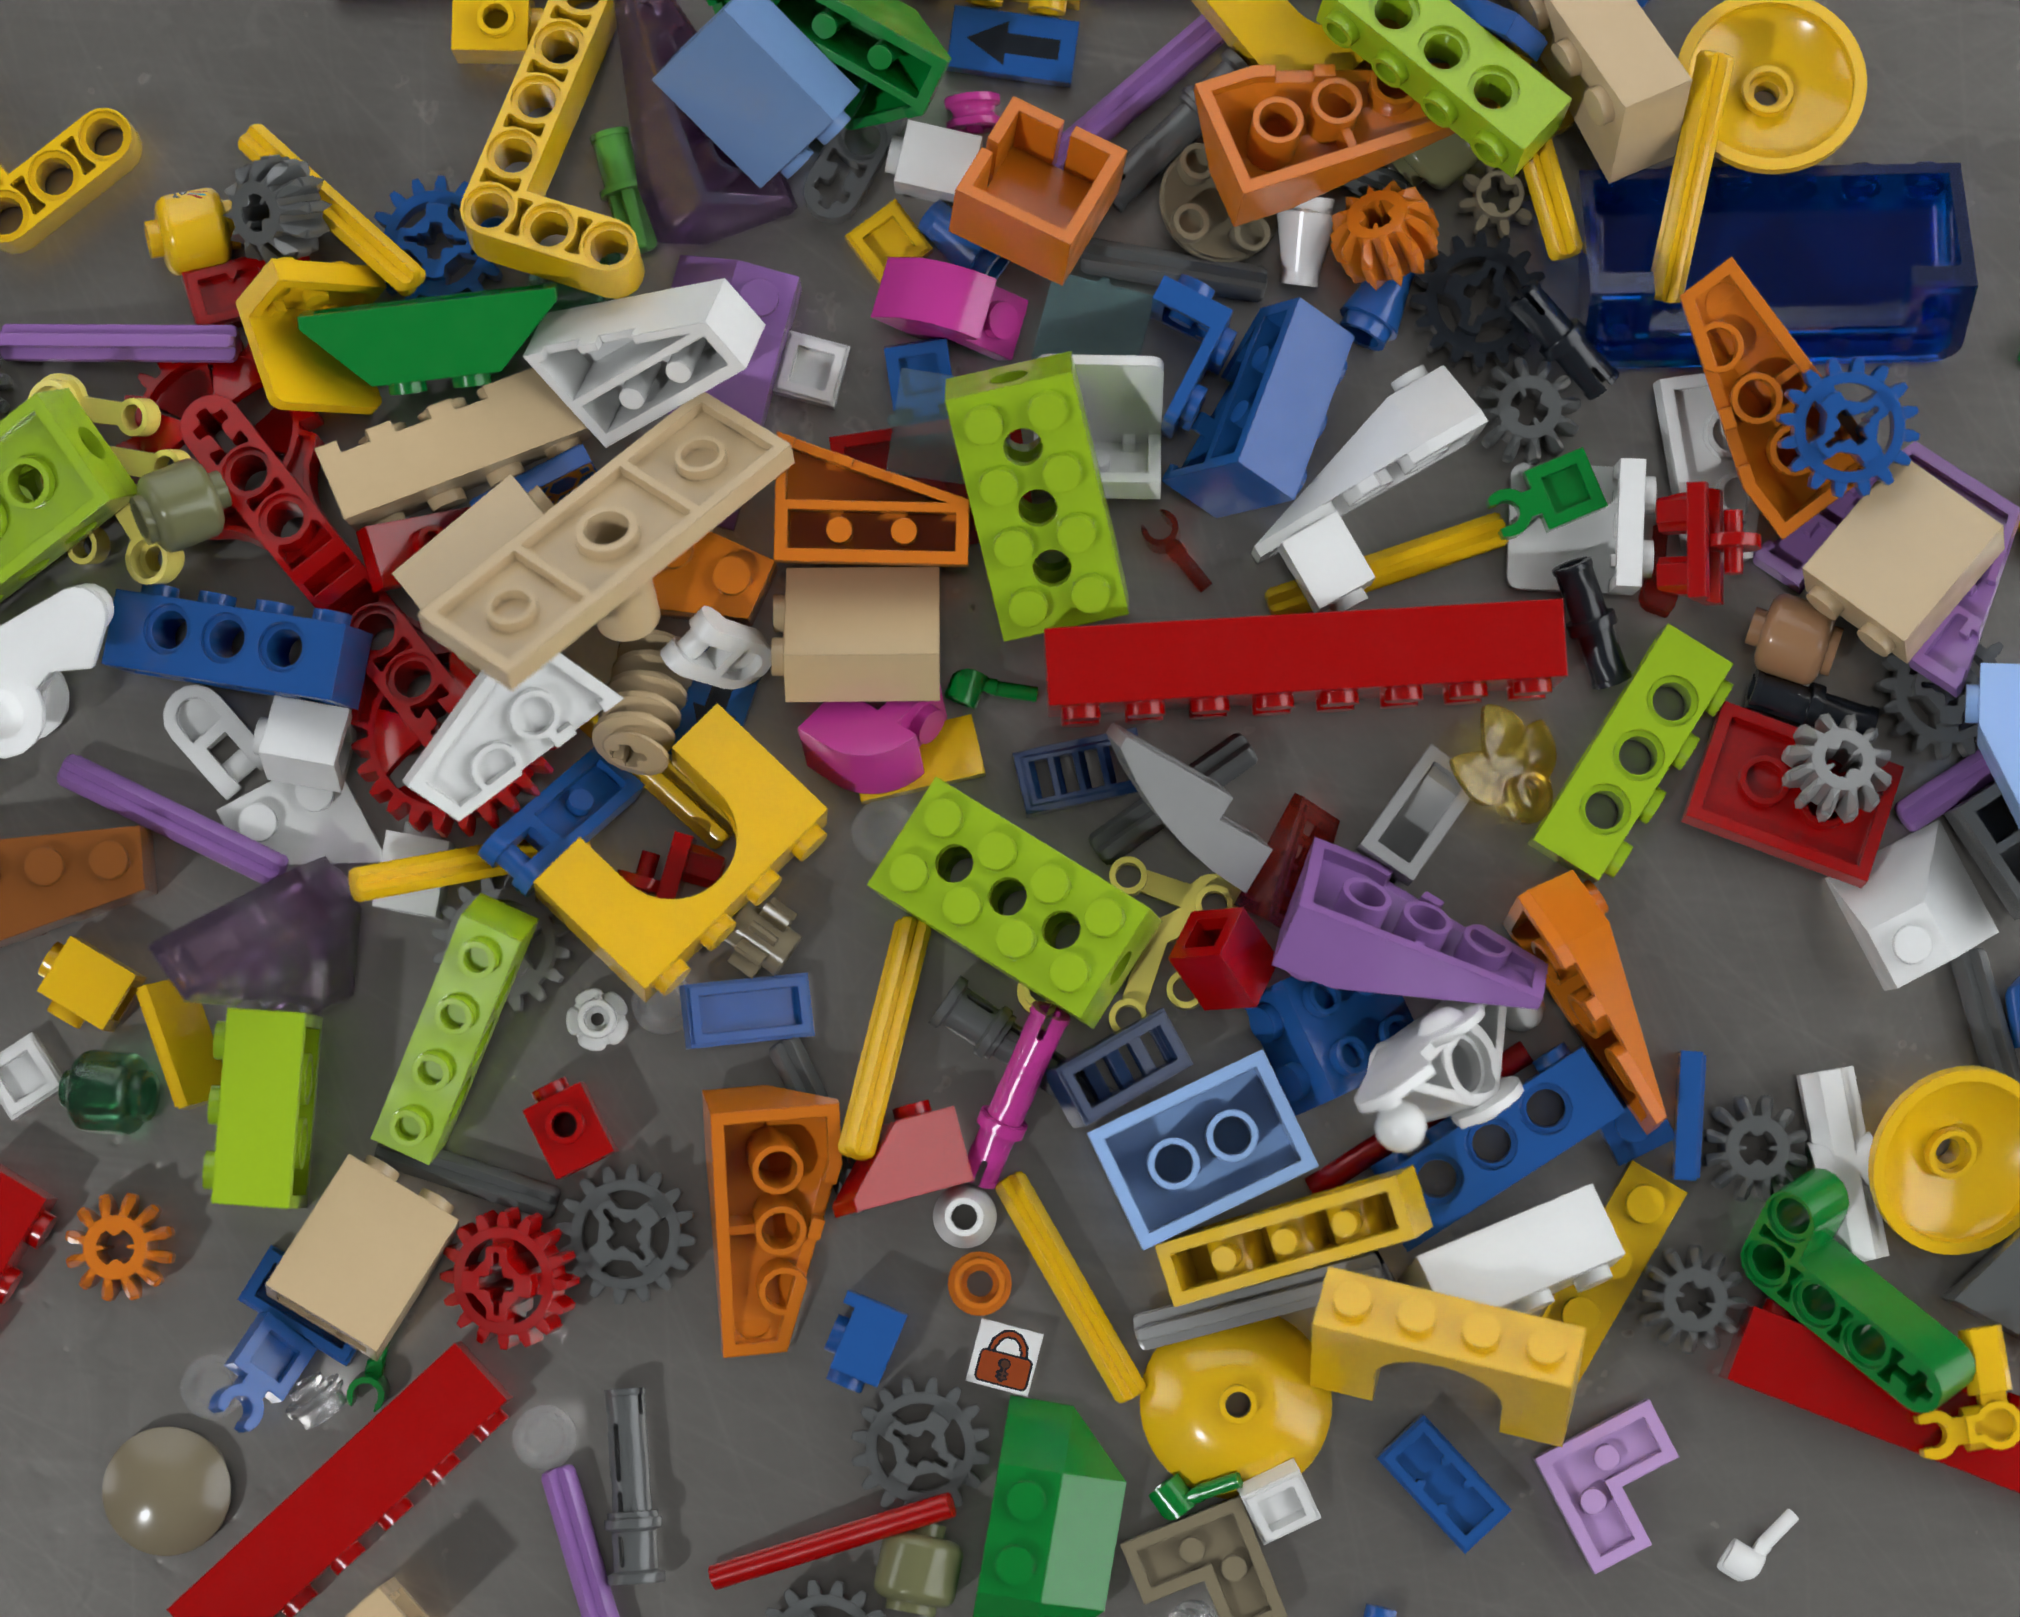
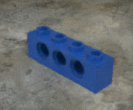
[101,584,373,710]
[1370,1042,1626,1252]

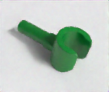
[944,668,1038,710]
[347,1340,391,1412]
[1149,1472,1243,1520]

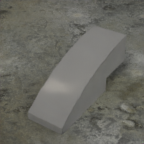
[1106,722,1273,893]
[1353,744,1483,891]

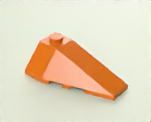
[1193,63,1455,227]
[1679,257,1861,540]
[1502,870,1667,1135]
[702,1085,842,1358]

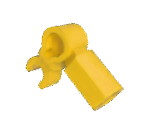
[1913,1324,2020,1460]

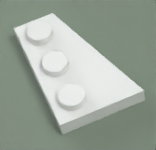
[1653,373,1759,563]
[402,653,624,822]

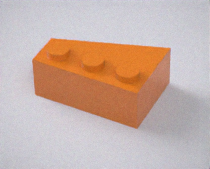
[774,431,970,567]
[652,531,778,627]

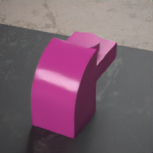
[871,257,1029,361]
[798,685,947,794]

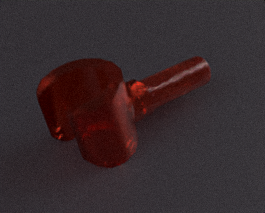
[1141,509,1212,593]
[1638,525,1678,618]

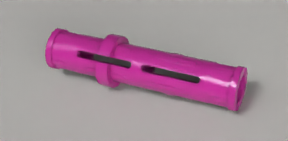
[967,1001,1071,1189]

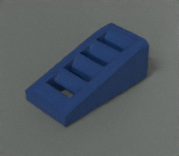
[1012,727,1139,818]
[1044,1008,1193,1128]

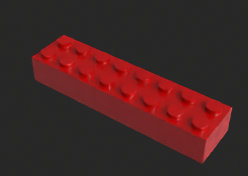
[1043,598,1568,727]

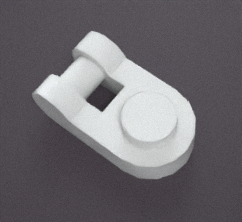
[660,606,771,690]
[163,685,264,801]

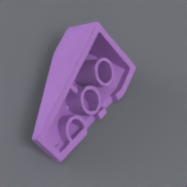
[668,255,802,531]
[1272,837,1548,1010]

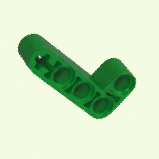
[1740,1168,1976,1414]

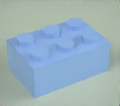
[1086,1049,1319,1251]

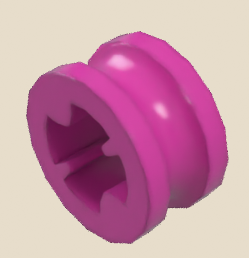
[944,91,1001,135]

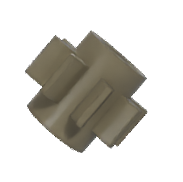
[1457,165,1533,239]
[724,897,802,979]

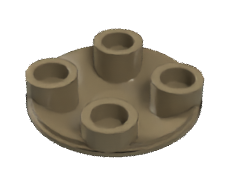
[1159,142,1278,262]
[102,1426,231,1556]

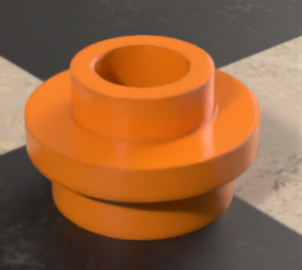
[948,1251,1012,1316]

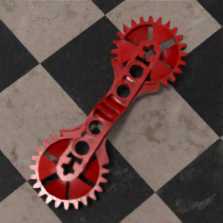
[116,342,560,838]

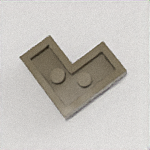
[1120,1495,1288,1617]

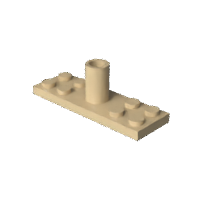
[418,392,795,691]

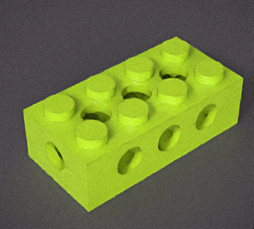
[945,351,1129,642]
[0,388,137,603]
[867,777,1162,1029]

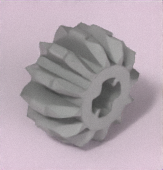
[1781,713,1892,824]

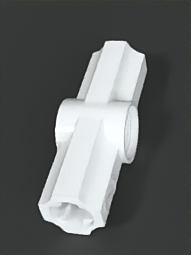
[1796,1066,1889,1262]

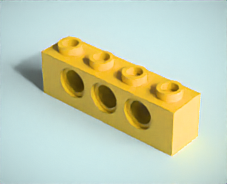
[1155,1165,1433,1307]

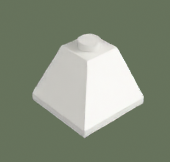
[1825,819,1999,991]

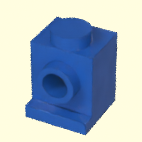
[824,1289,909,1393]

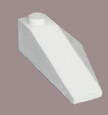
[1251,365,1488,565]

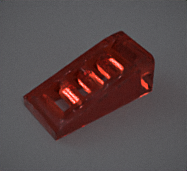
[1234,793,1340,932]

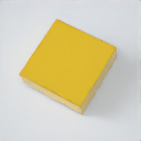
[845,198,933,286]

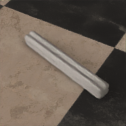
[1133,1253,1384,1350]

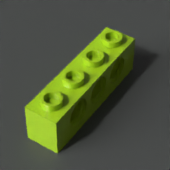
[1316,0,1572,179]
[1527,623,1734,883]
[370,893,539,1165]

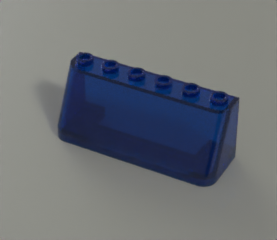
[1576,161,1978,369]

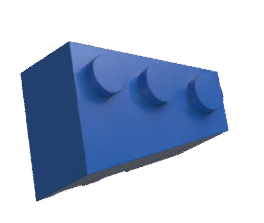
[1161,297,1355,518]

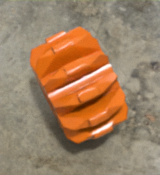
[1330,180,1440,290]
[65,1193,176,1301]

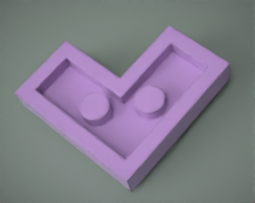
[1533,1398,1679,1574]

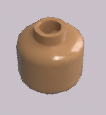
[1745,593,1844,685]

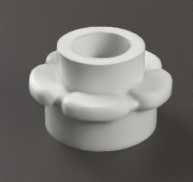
[566,988,629,1051]

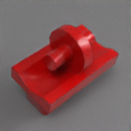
[1656,481,1762,606]
[617,831,727,899]

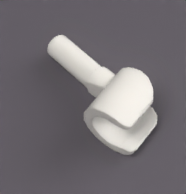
[1717,1509,1799,1581]

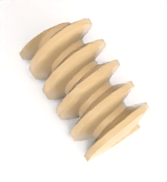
[592,629,693,775]

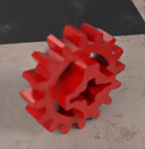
[439,1207,580,1350]

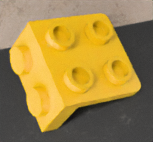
[235,257,387,414]

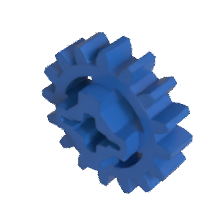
[374,175,503,299]
[1776,357,1920,497]

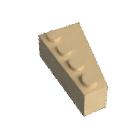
[1509,0,1692,184]
[314,368,594,532]

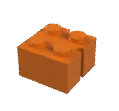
[949,96,1128,286]

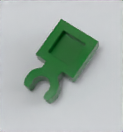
[1485,447,1608,540]

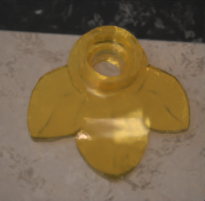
[1449,704,1557,825]

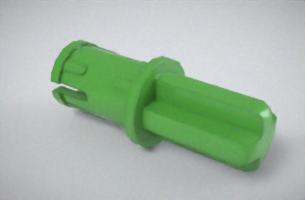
[590,126,657,254]

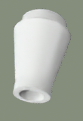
[1277,197,1335,287]
[933,1184,997,1248]

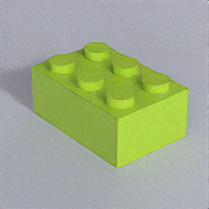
[202,1007,323,1209]

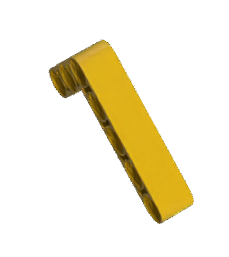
[460,0,645,299]
[0,108,143,254]

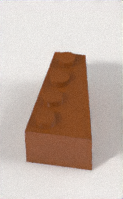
[0,825,158,948]

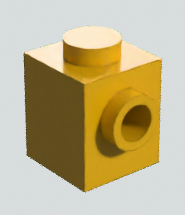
[451,0,544,65]
[37,936,147,1032]

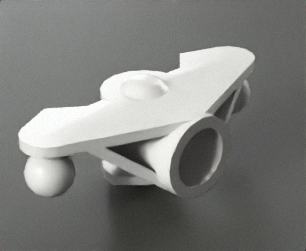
[0,583,114,759]
[1354,999,1546,1153]

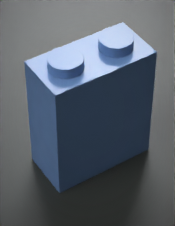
[651,0,860,189]

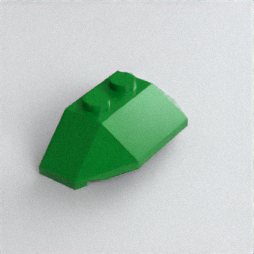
[706,0,952,130]
[297,282,559,395]
[972,1395,1127,1617]

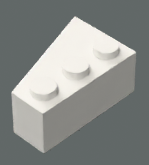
[523,278,766,448]
[1397,1183,1625,1314]

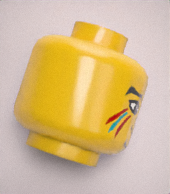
[144,188,241,276]

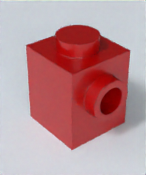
[1168,907,1276,1011]
[522,1076,619,1180]

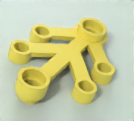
[28,373,191,585]
[1017,856,1246,1033]

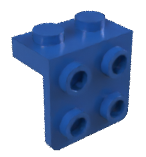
[1150,274,1238,439]
[1245,976,1414,1116]

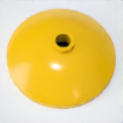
[1678,0,1867,174]
[1868,1066,2020,1255]
[1139,1316,1332,1499]

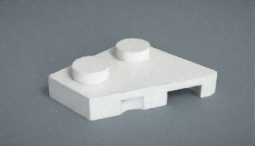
[216,779,383,866]

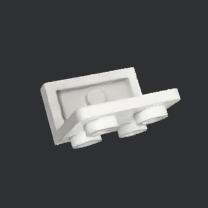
[1033,354,1164,499]
[1506,458,1657,595]

